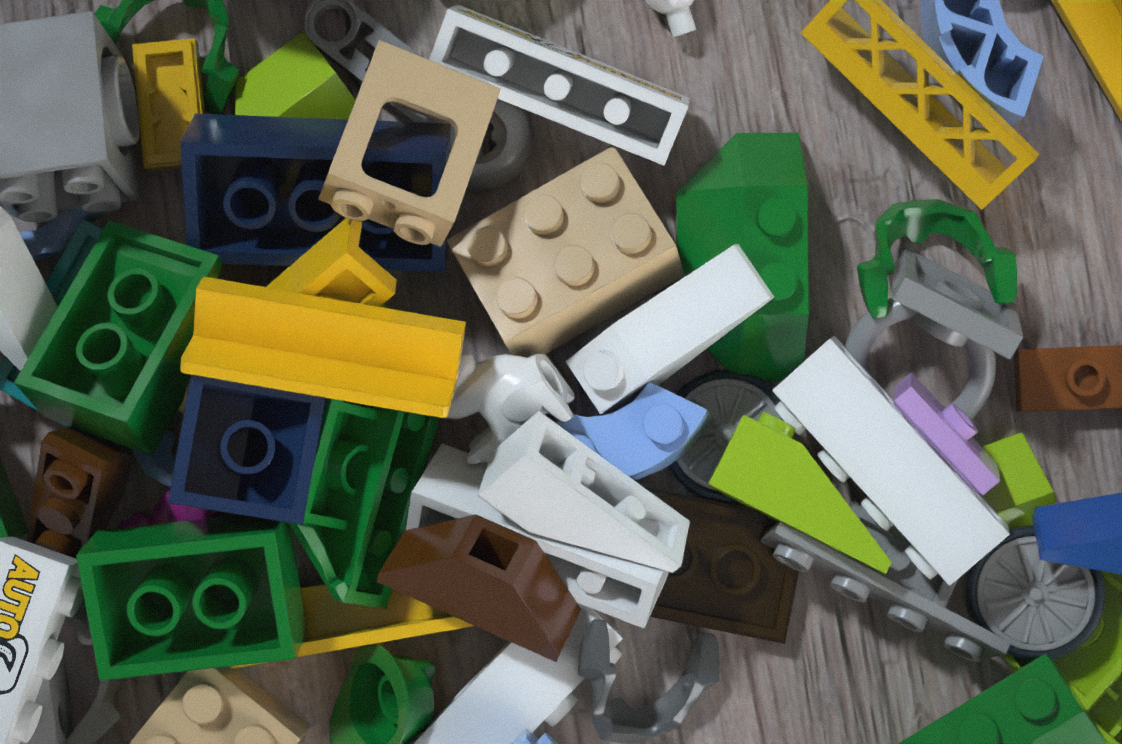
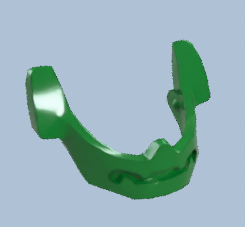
[94,0,239,114]
[857,199,1017,318]

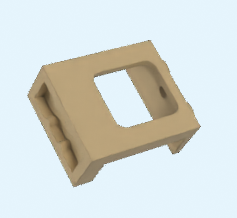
[318,40,501,247]

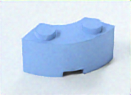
[920,0,1044,126]
[556,381,712,480]

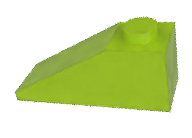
[708,412,892,575]

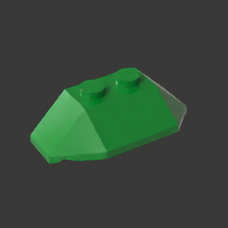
[676,133,809,382]
[289,398,439,609]

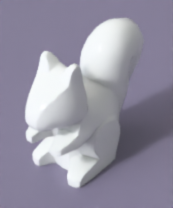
[444,352,575,465]

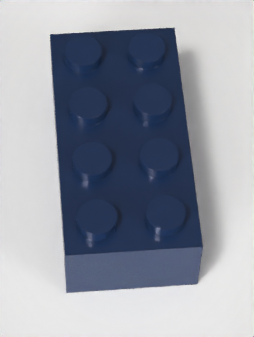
[180,113,451,272]

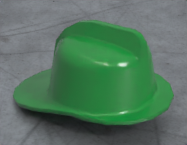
[330,644,436,744]

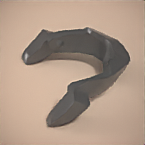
[578,619,720,744]

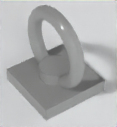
[845,247,1023,420]

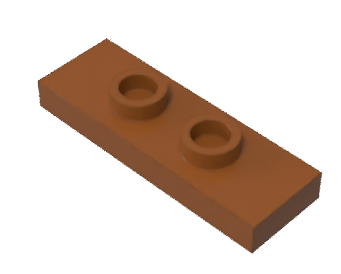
[1014,345,1122,412]

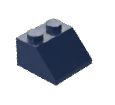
[168,375,325,525]

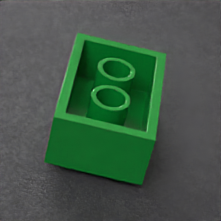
[76,515,307,681]

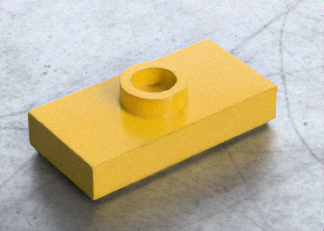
[132,38,206,172]

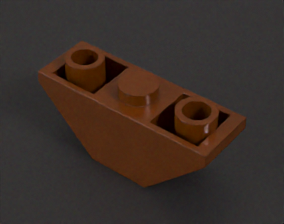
[27,427,133,559]
[376,514,581,662]

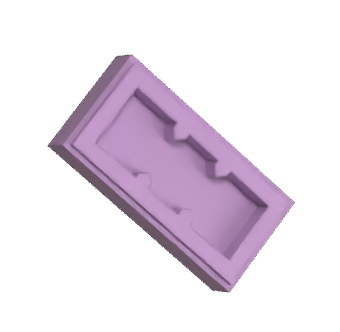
[893,372,1000,496]

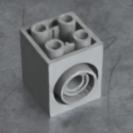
[0,11,140,222]

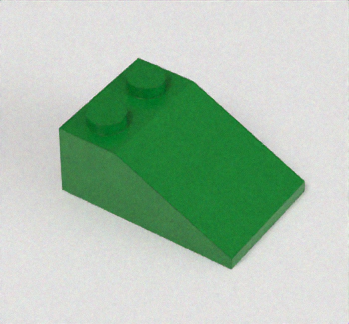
[14,220,223,456]

